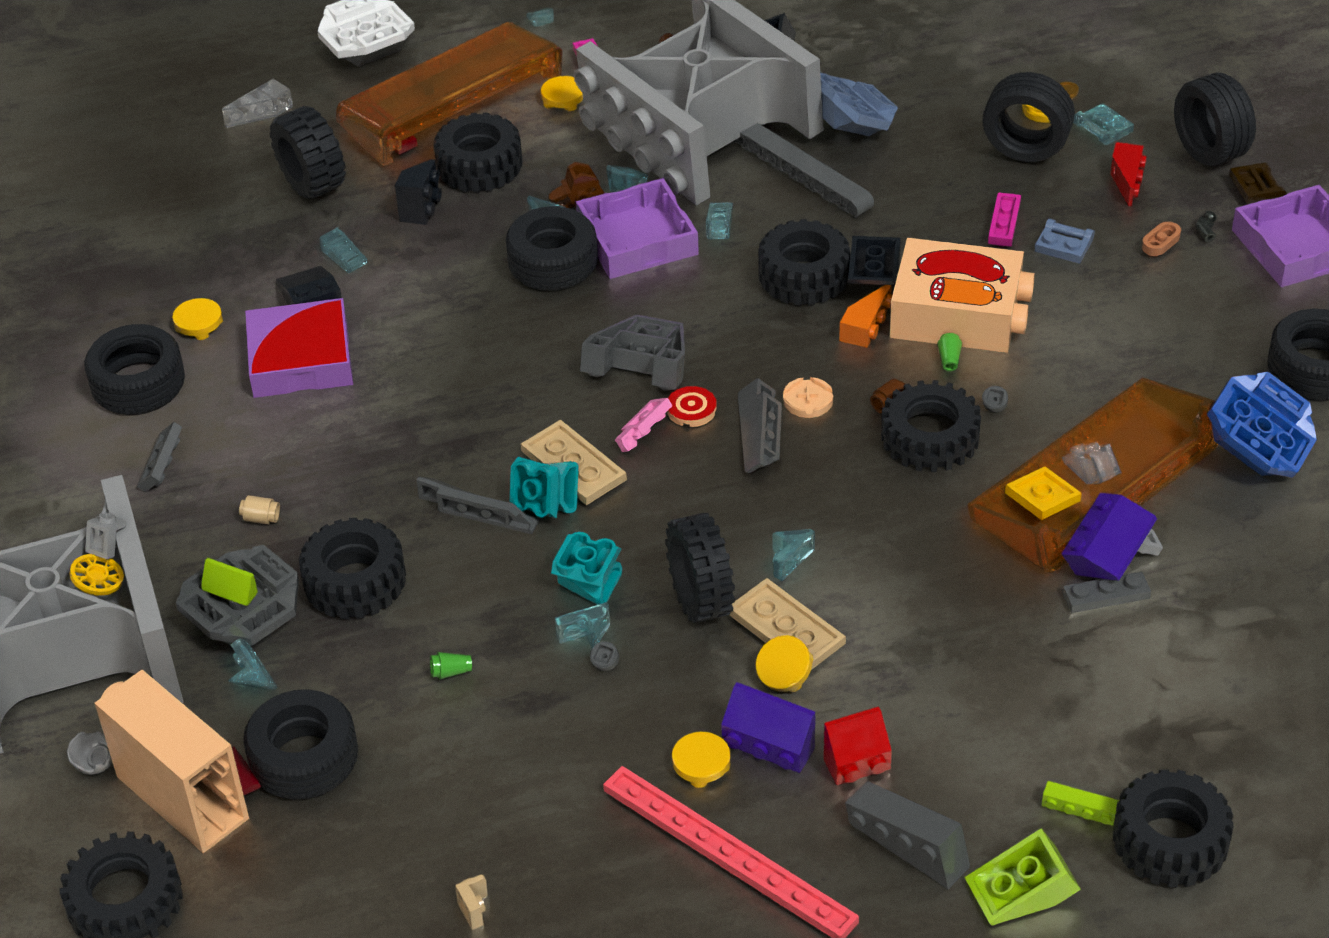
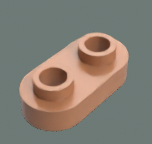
[1142,222,1181,257]

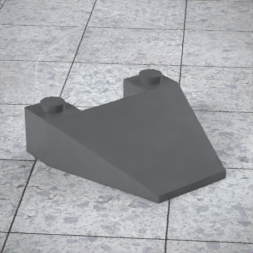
[580,315,685,390]

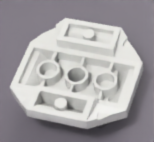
[318,0,415,67]

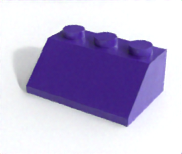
[1062,493,1157,581]
[721,682,815,773]

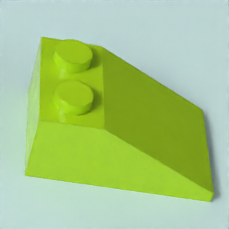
[965,828,1081,925]

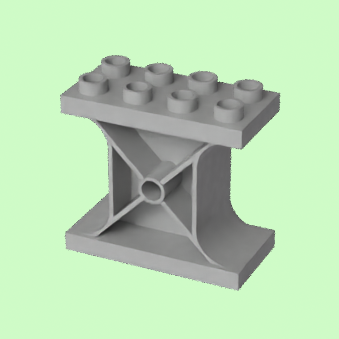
[574,0,823,206]
[0,475,184,754]

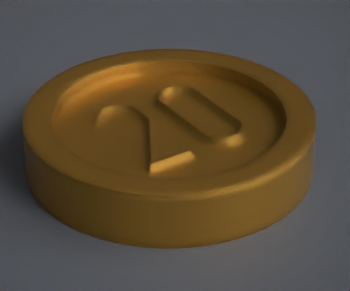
[1059,81,1079,98]

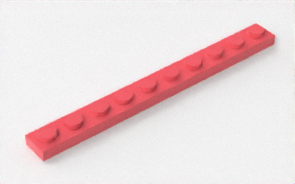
[603,766,859,938]

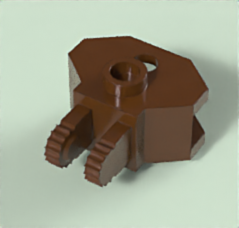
[548,162,605,208]

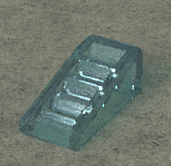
[706,202,733,239]
[320,228,368,273]

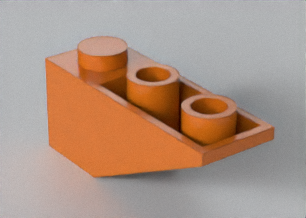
[839,285,893,348]

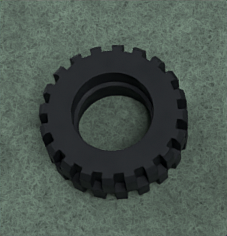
[269,106,346,199]
[434,112,523,193]
[758,219,850,306]
[299,518,406,620]
[1113,769,1234,888]

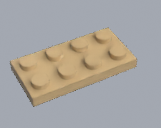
[521,420,627,505]
[730,578,846,670]

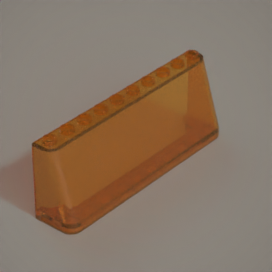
[336,22,562,166]
[967,378,1218,572]

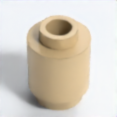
[239,495,280,525]

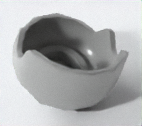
[67,731,113,775]

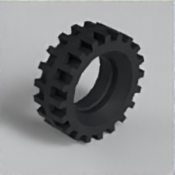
[881,380,981,472]
[665,513,735,623]
[59,831,183,938]

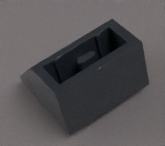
[395,159,442,225]

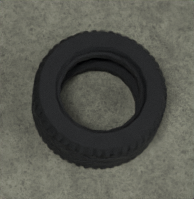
[982,72,1075,162]
[1174,72,1256,166]
[1267,308,1329,401]
[84,324,185,415]

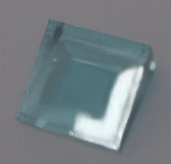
[527,8,554,27]

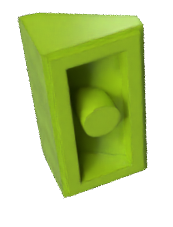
[201,558,258,606]

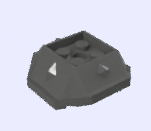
[176,545,299,649]

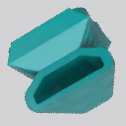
[510,457,579,518]
[551,532,623,607]

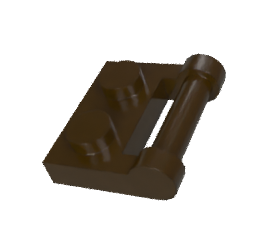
[1229,162,1287,204]

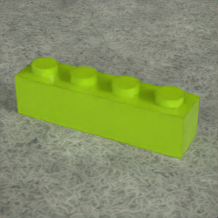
[1042,781,1119,826]

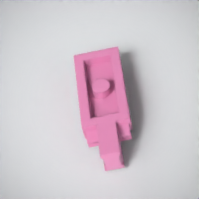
[615,398,672,452]

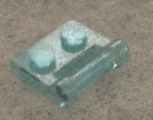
[1073,103,1134,145]

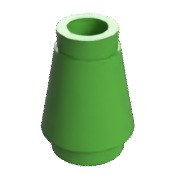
[937,333,962,371]
[430,652,472,680]

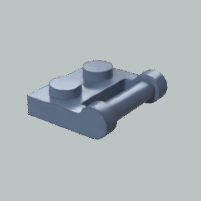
[1035,218,1095,264]

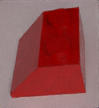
[824,706,892,785]

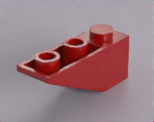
[1111,142,1147,206]

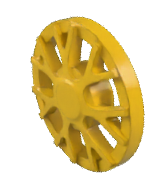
[69,554,124,596]

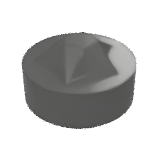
[982,386,1008,413]
[590,641,620,671]

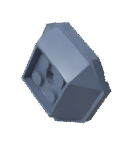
[820,72,898,136]

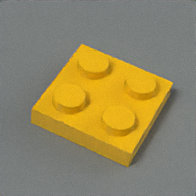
[1005,466,1082,520]

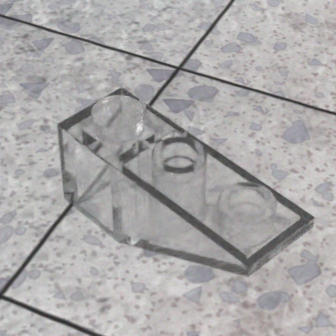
[222,79,293,128]

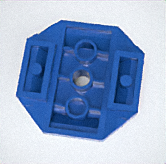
[1207,372,1317,478]

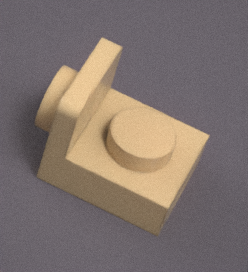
[455,874,488,930]

